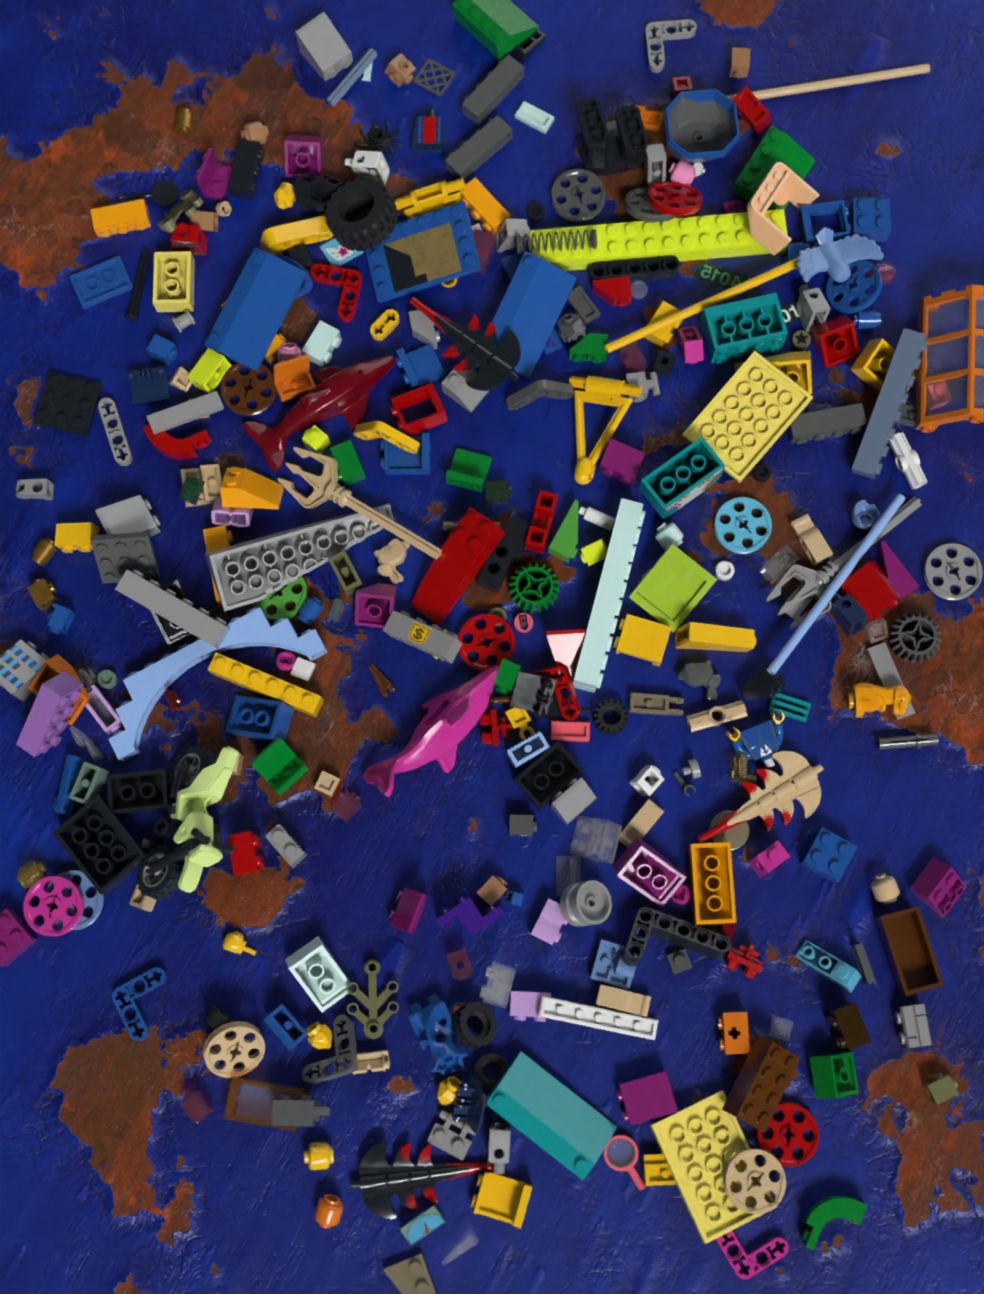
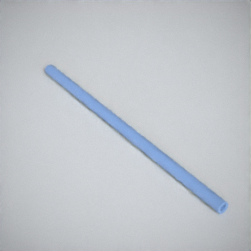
[767,493,905,675]

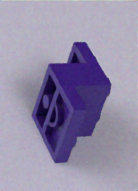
[436,897,504,937]

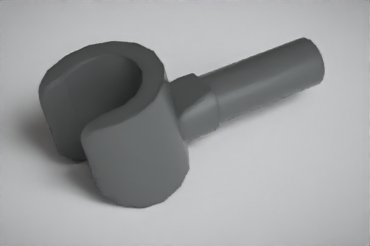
[673,772,696,796]

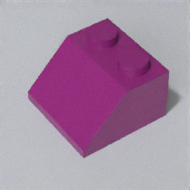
[284,135,323,177]
[599,438,645,485]
[389,888,428,934]

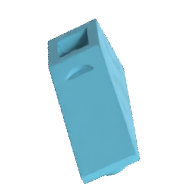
[796,940,862,993]

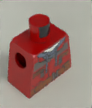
[171,223,208,256]

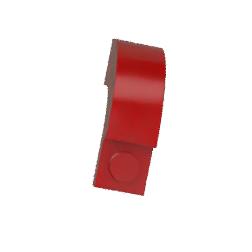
[143,425,212,460]

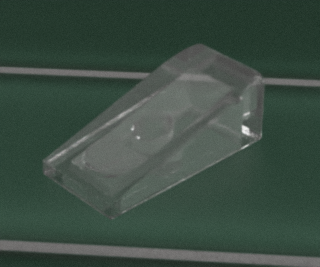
[442,1226,479,1265]

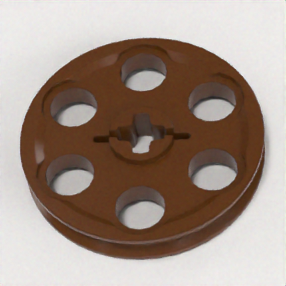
[220,363,277,416]

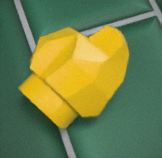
[274,182,296,209]
[306,1022,332,1050]
[437,1076,461,1105]

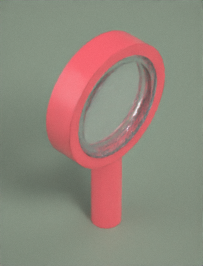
[603,1135,646,1191]

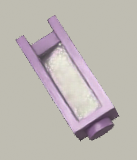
[86,684,123,735]

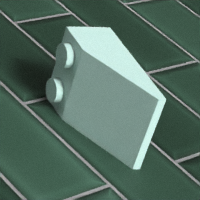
[285,936,354,1012]

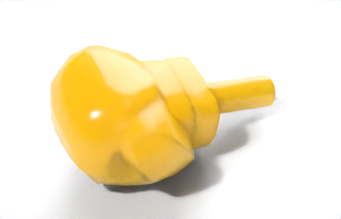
[222,931,257,956]

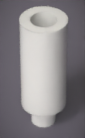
[578,506,616,531]

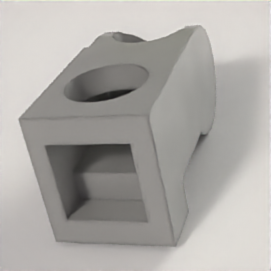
[15,479,54,500]

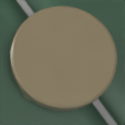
[709,811,749,851]

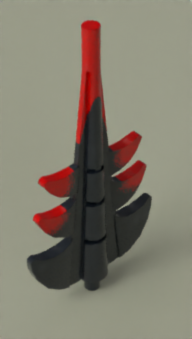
[410,297,521,391]
[350,1140,492,1219]

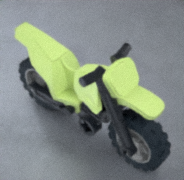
[136,745,238,900]

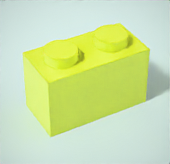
[187,348,232,394]

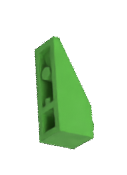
[548,500,579,563]

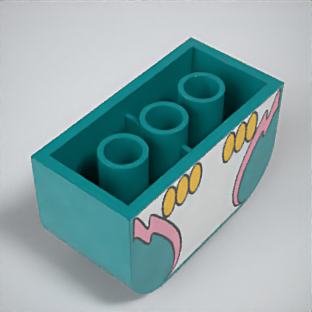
[639,437,725,519]

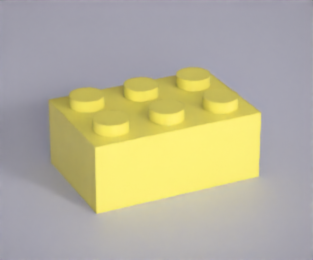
[153,251,195,312]

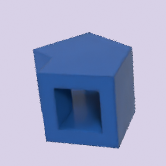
[504,890,524,908]

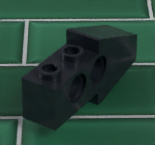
[475,516,529,594]

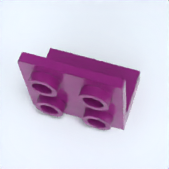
[196,148,233,202]

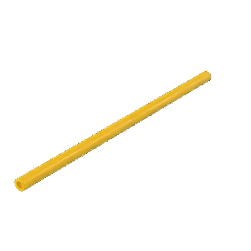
[604,258,799,353]

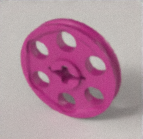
[23,876,84,936]

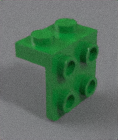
[251,738,309,795]

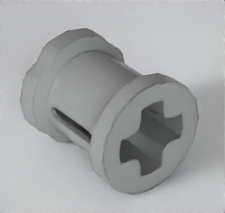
[172,310,196,333]

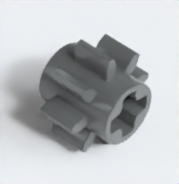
[76,668,97,692]

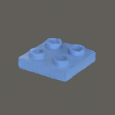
[590,939,637,990]

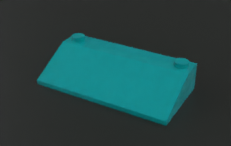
[487,1051,617,1180]

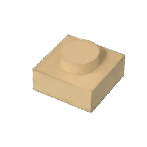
[314,771,341,797]

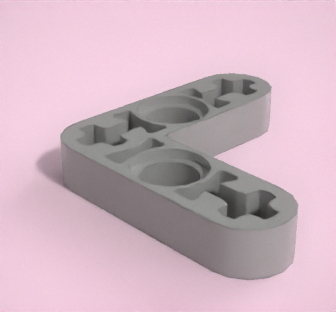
[645,19,697,73]

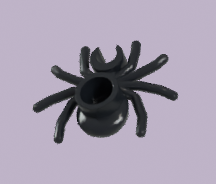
[354,121,402,158]

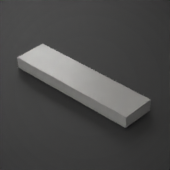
[146,391,224,434]
[866,642,915,721]

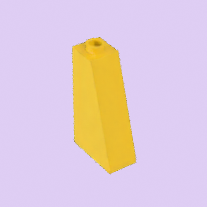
[675,622,756,652]

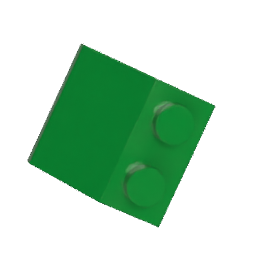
[810,1052,859,1099]

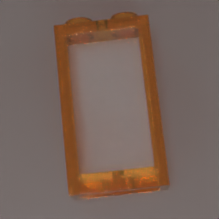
[224,1077,308,1131]

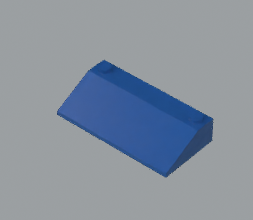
[204,247,307,372]
[492,251,577,379]

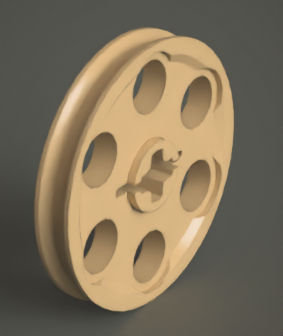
[203,1021,265,1078]
[723,1149,786,1214]

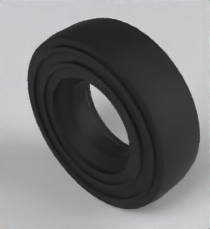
[473,1053,508,1090]

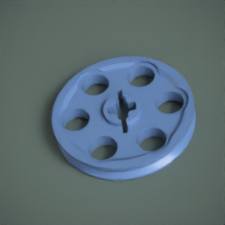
[45,870,104,930]

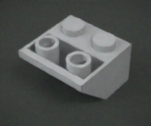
[551,777,596,826]

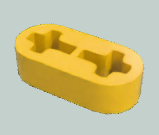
[370,309,400,341]

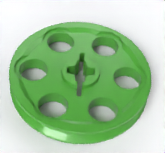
[252,576,308,621]

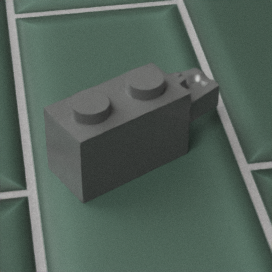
[272,1095,331,1126]

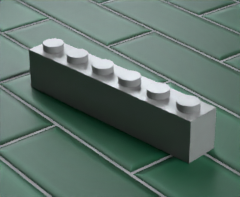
[115,569,230,649]

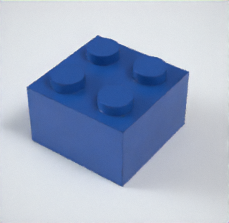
[849,198,891,242]
[800,827,857,883]

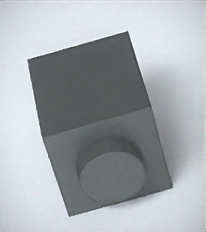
[509,814,537,837]

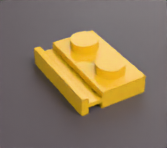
[643,1154,677,1186]

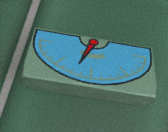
[400,1204,446,1246]

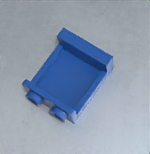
[381,433,431,475]

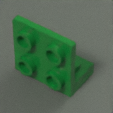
[445,448,492,493]

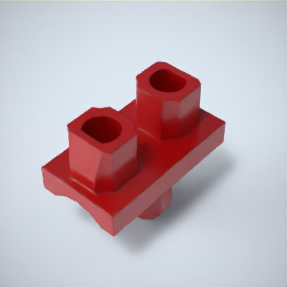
[480,709,512,747]
[726,943,763,979]

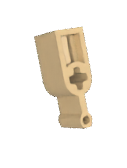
[790,514,833,567]
[617,799,664,847]
[595,984,651,1017]

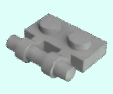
[427,1109,476,1161]

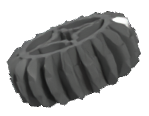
[889,612,942,663]

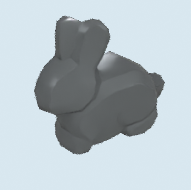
[677,660,721,701]

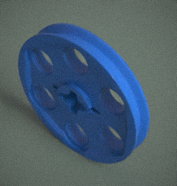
[826,260,882,313]

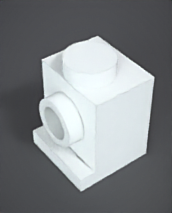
[629,765,664,796]

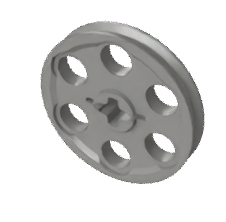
[923,543,983,600]

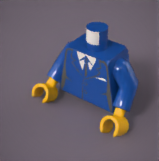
[726,710,785,769]

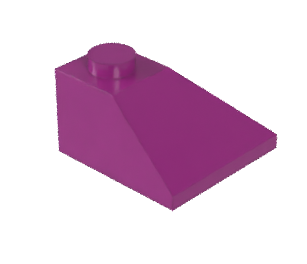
[355,583,397,628]

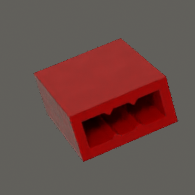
[840,560,902,621]

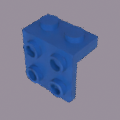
[395,344,445,390]

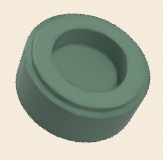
[97,669,118,689]

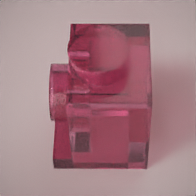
[618,342,646,373]
[446,949,473,981]

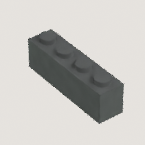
[462,55,525,126]
[445,115,512,180]
[787,403,867,444]

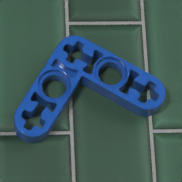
[112,967,167,1041]

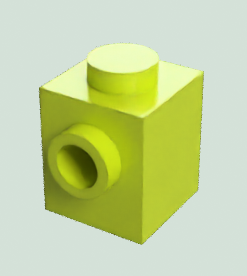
[302,425,331,454]
[580,538,608,566]

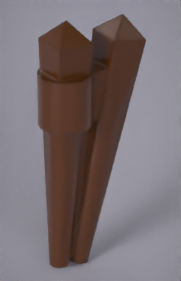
[368,663,395,697]

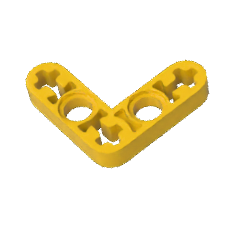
[353,421,420,454]

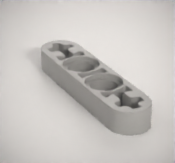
[98,398,133,466]

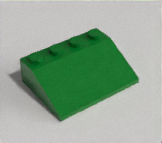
[451,0,539,60]
[733,126,816,211]

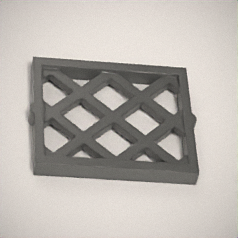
[413,58,456,97]

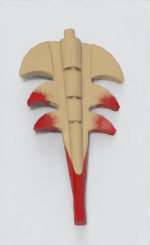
[697,751,823,843]

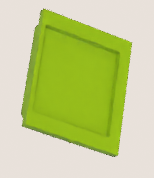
[629,543,717,633]

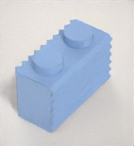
[506,731,550,769]

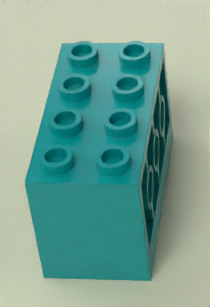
[700,293,788,364]

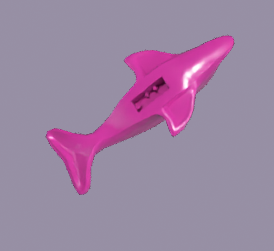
[362,666,499,798]

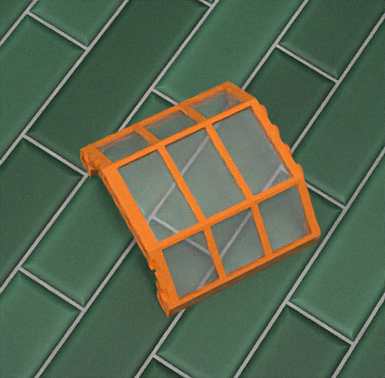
[915,285,984,433]

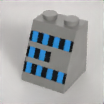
[0,639,50,702]

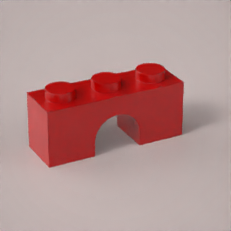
[525,490,558,554]

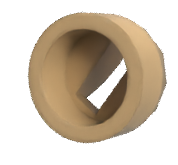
[215,201,231,217]

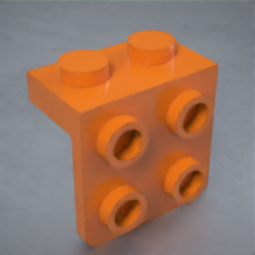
[273,355,315,402]

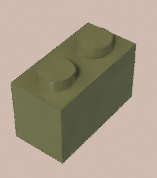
[328,550,364,597]

